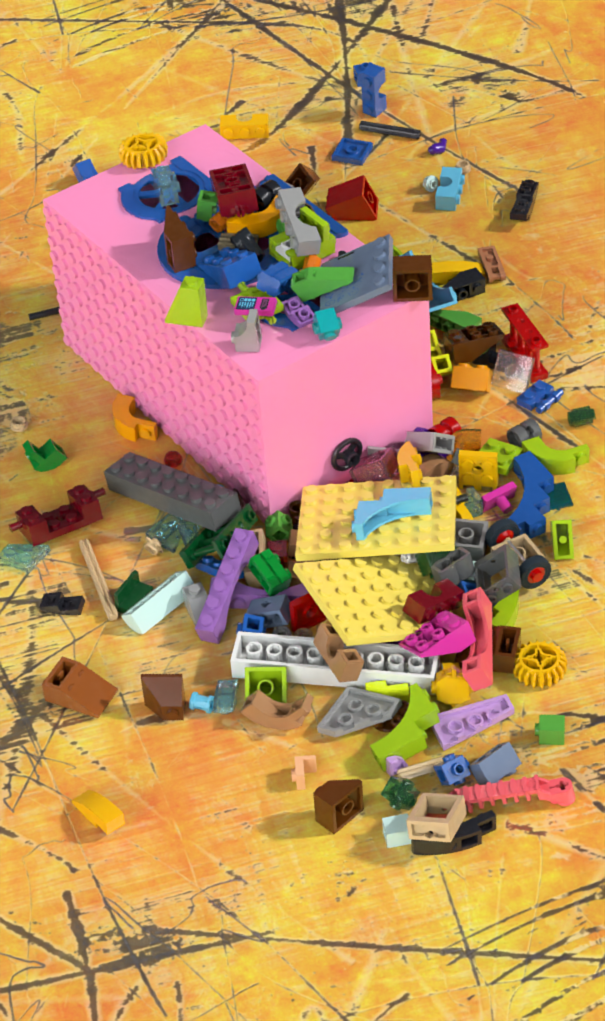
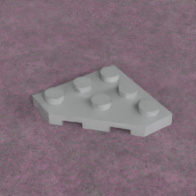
[317,686,402,737]

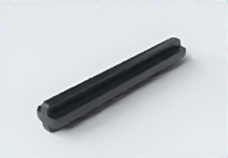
[359,121,421,139]

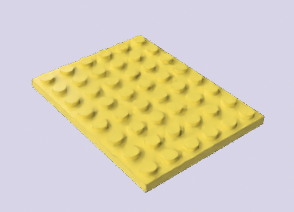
[295,475,457,562]
[293,555,466,646]

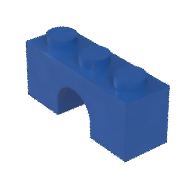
[361,64,387,118]

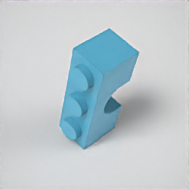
[435,167,465,211]

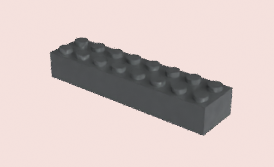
[104,452,241,532]

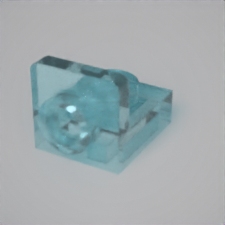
[464,487,483,518]

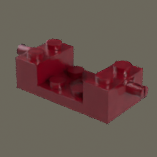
[209,163,259,218]
[9,484,106,547]

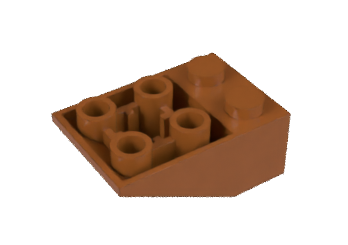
[42,656,118,718]

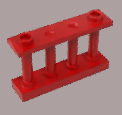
[501,303,549,383]

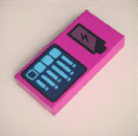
[234,296,277,316]

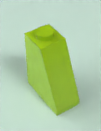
[165,276,208,327]

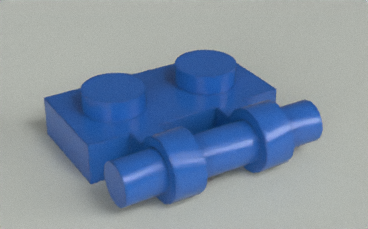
[517,380,564,414]

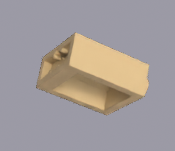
[406,793,467,842]

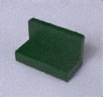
[114,570,153,614]

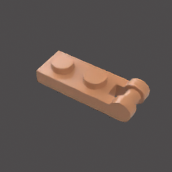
[478,246,506,283]

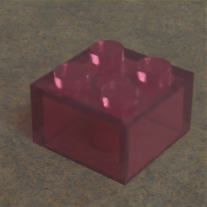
[349,446,399,483]

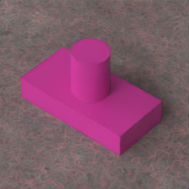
[479,481,517,514]

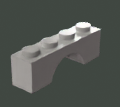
[275,187,321,257]

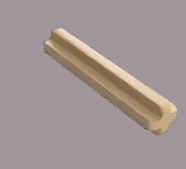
[397,753,456,781]

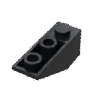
[442,267,485,301]

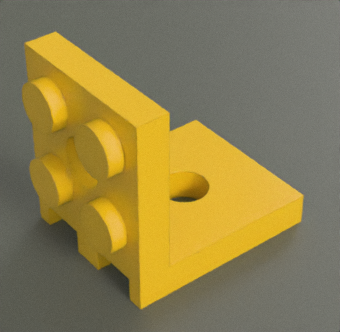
[458,450,500,490]

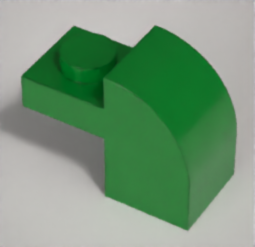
[23,439,67,472]

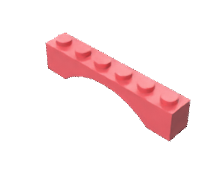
[462,587,493,692]

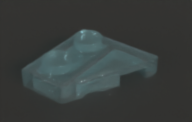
[145,513,186,553]

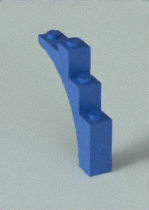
[508,451,554,539]

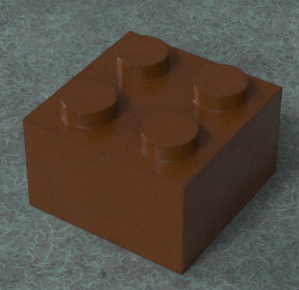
[393,255,433,302]

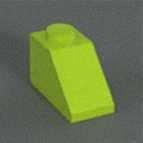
[550,519,574,560]

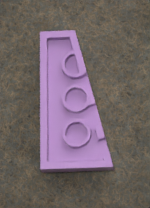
[431,694,514,751]

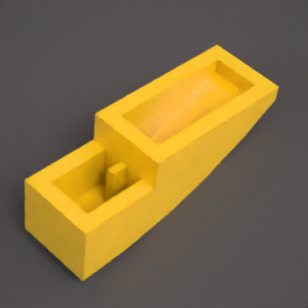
[71,790,125,835]

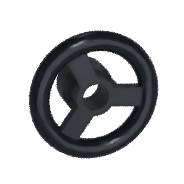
[331,438,363,471]

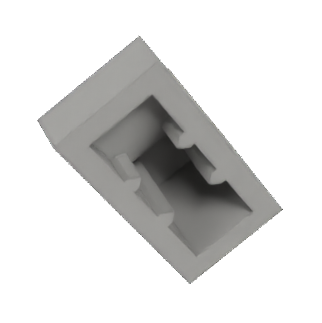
[231,309,262,352]

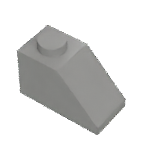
[182,582,208,627]

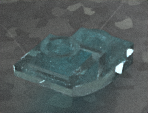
[213,679,239,714]

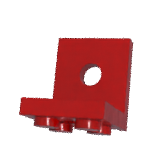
[289,593,328,635]

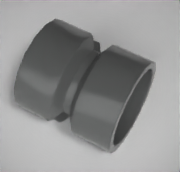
[507,418,542,448]

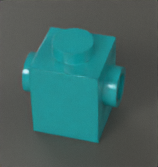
[312,307,342,341]

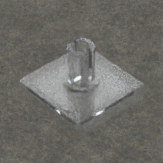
[491,349,535,393]

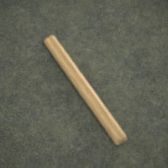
[79,538,118,621]

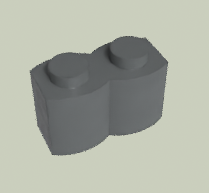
[431,547,475,585]

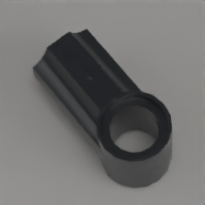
[230,227,265,263]

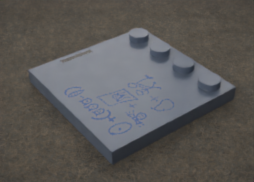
[320,234,393,314]

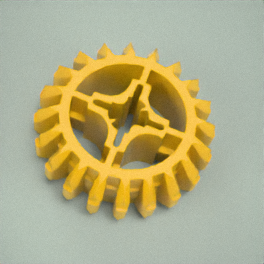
[119,132,168,170]
[513,640,567,689]

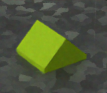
[245,667,288,703]

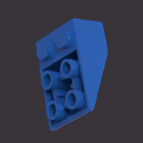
[197,247,261,289]

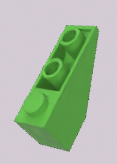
[290,267,354,302]
[429,309,482,333]

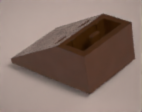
[164,205,197,273]
[443,322,505,365]
[455,625,521,674]

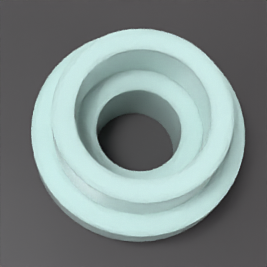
[423,175,438,192]

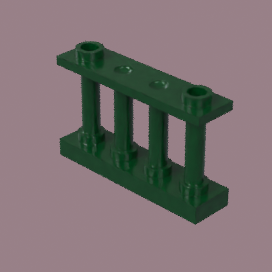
[179,503,258,569]

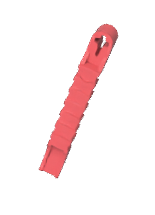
[426,775,576,818]

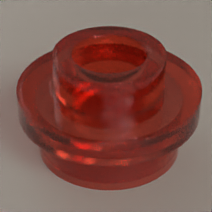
[164,451,183,468]

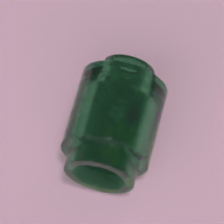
[567,405,596,427]

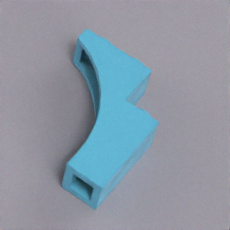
[352,487,433,540]

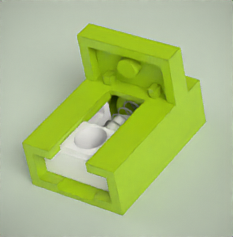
[269,206,336,269]

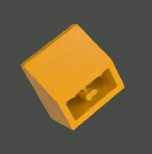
[451,363,494,393]

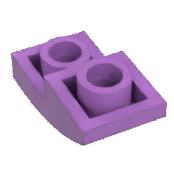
[282,296,314,328]

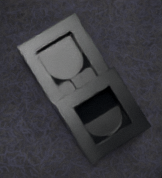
[39,592,85,615]

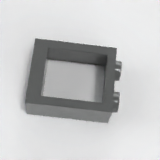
[474,544,521,605]

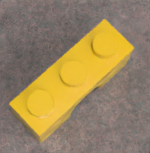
[220,113,269,139]

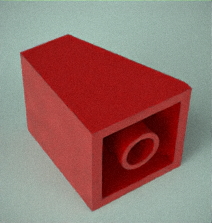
[325,175,379,221]

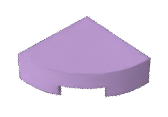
[386,756,408,777]

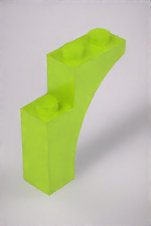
[370,683,440,772]

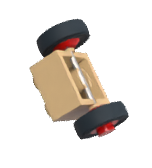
[485,518,551,589]

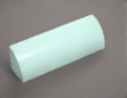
[121,570,194,634]

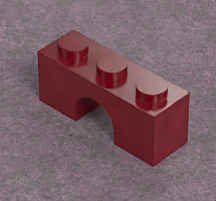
[402,578,464,624]

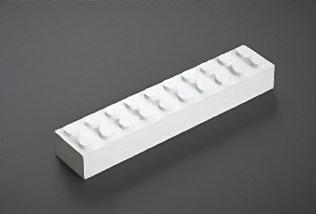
[230,631,440,695]

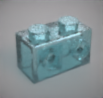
[151,165,181,207]

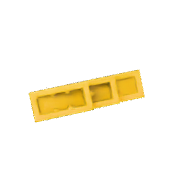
[432,261,485,284]

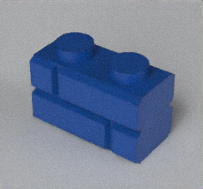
[256,261,298,297]

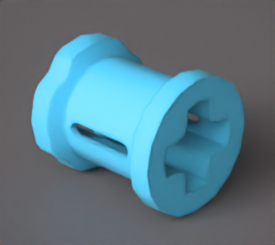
[189,691,215,714]

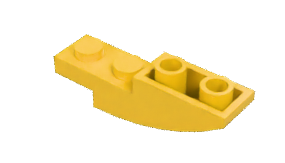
[397,441,423,488]

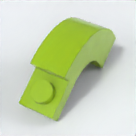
[522,436,590,475]

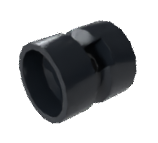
[255,179,281,212]

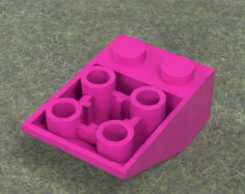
[398,610,476,658]

